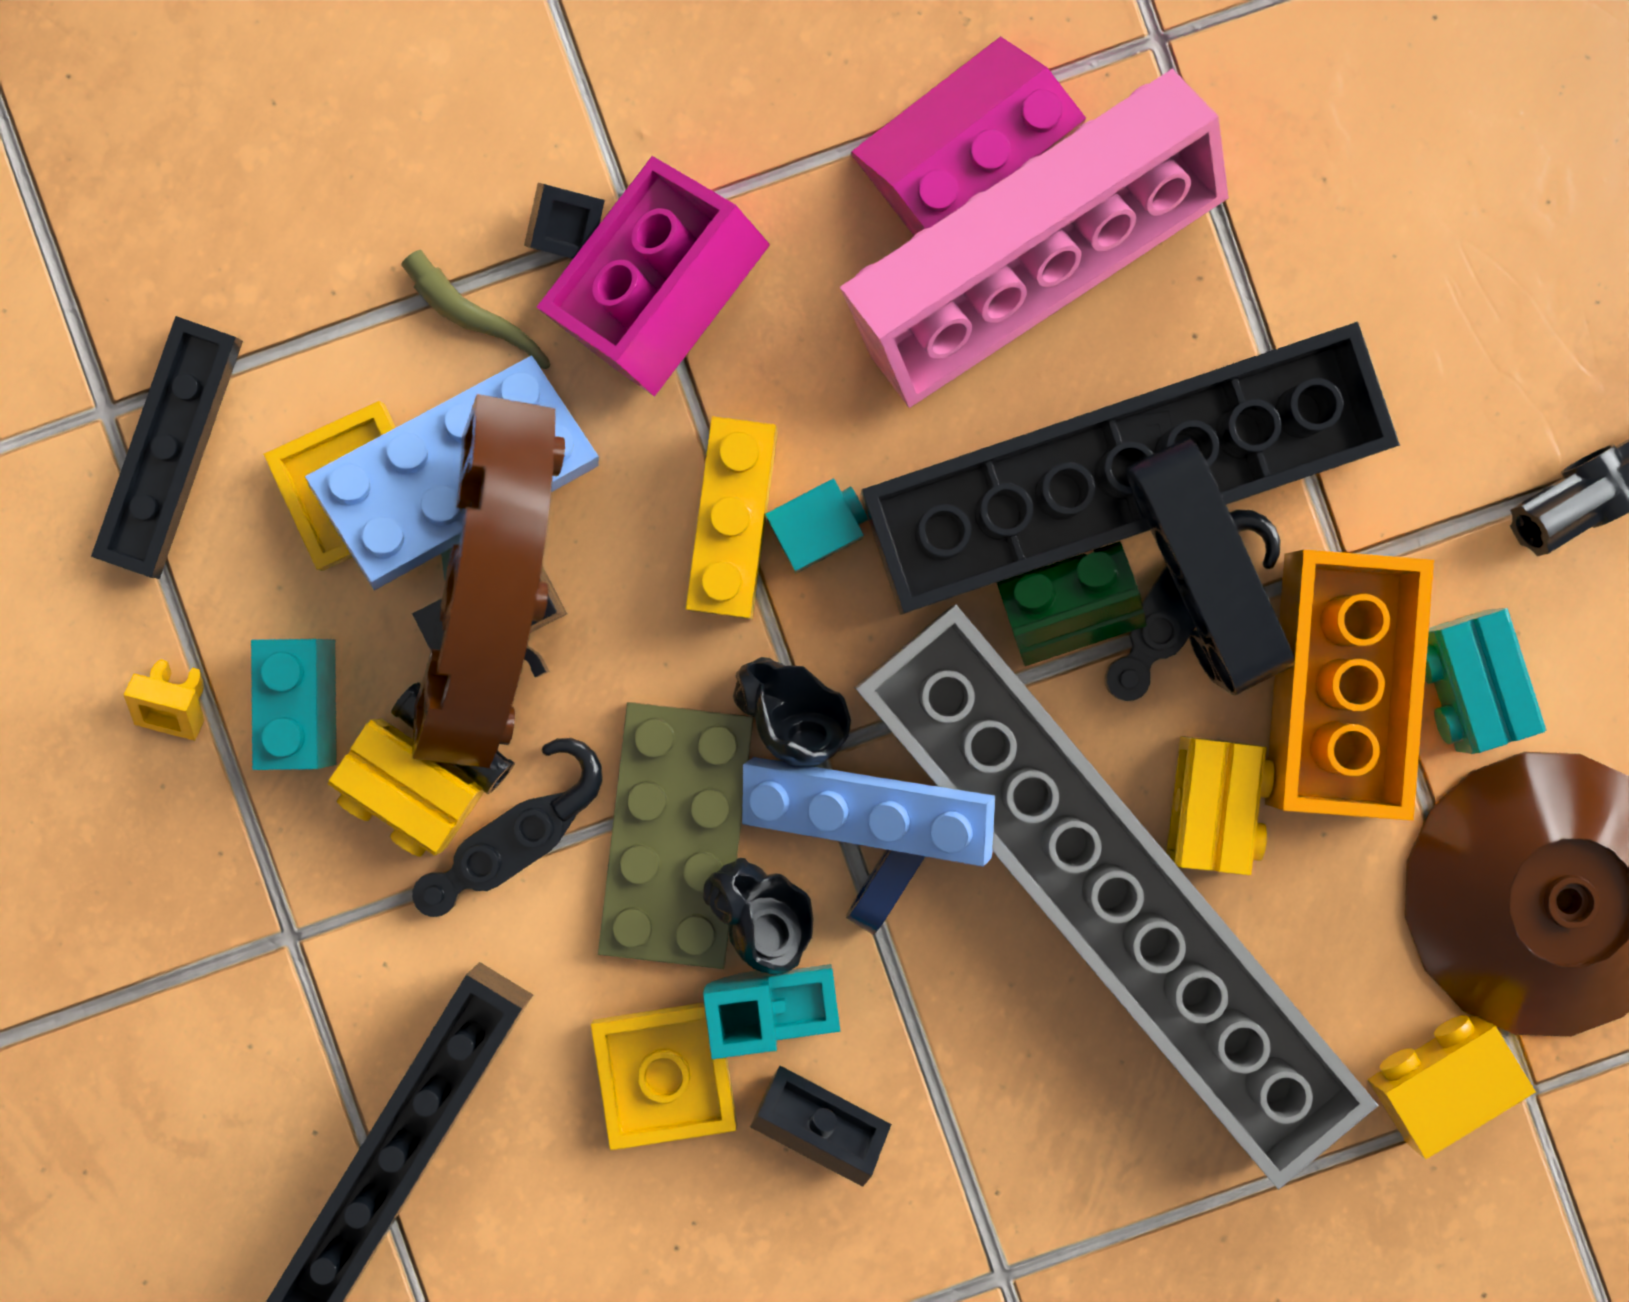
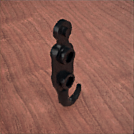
[1105,509,1281,701]
[412,738,603,917]

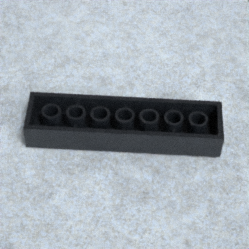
[860,321,1400,615]

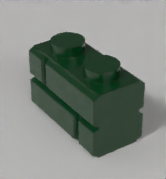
[997,541,1147,666]

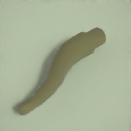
[401,250,550,369]

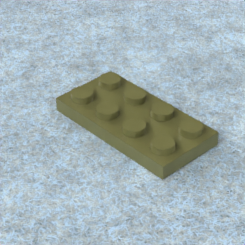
[598,702,754,969]

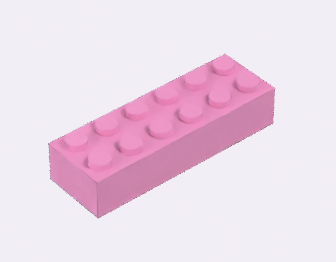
[840,69,1229,408]

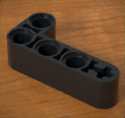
[1126,437,1295,695]

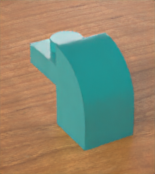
[703,964,841,1059]

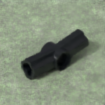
[1510,439,1629,557]

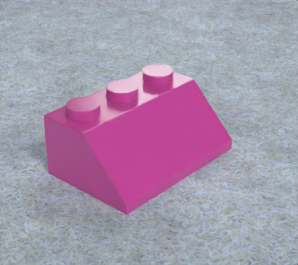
[851,36,1087,236]
[537,156,770,397]

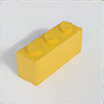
[686,416,778,619]

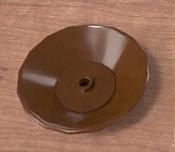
[1405,752,1629,1037]

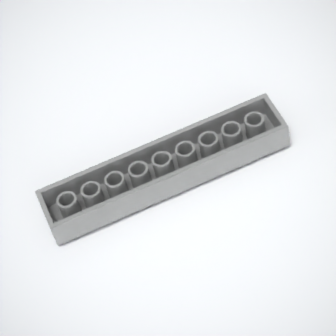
[854,605,1379,1190]

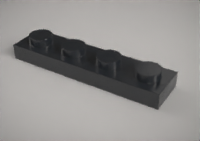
[91,316,243,579]

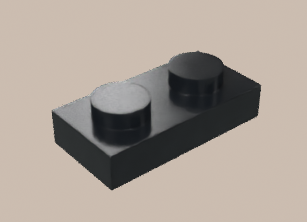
[750,1065,892,1187]

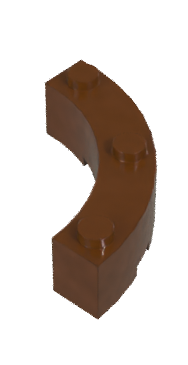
[412,394,565,768]

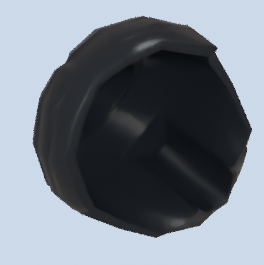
[733,657,851,766]
[703,858,814,975]

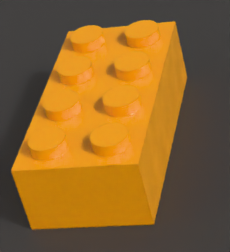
[1265,549,1434,821]

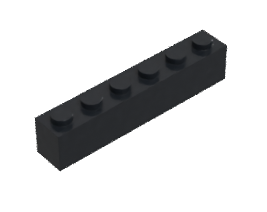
[266,962,533,1302]

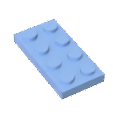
[305,355,599,590]

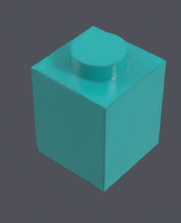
[765,478,868,574]

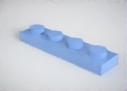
[742,757,995,867]

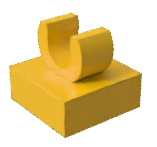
[123,659,205,741]

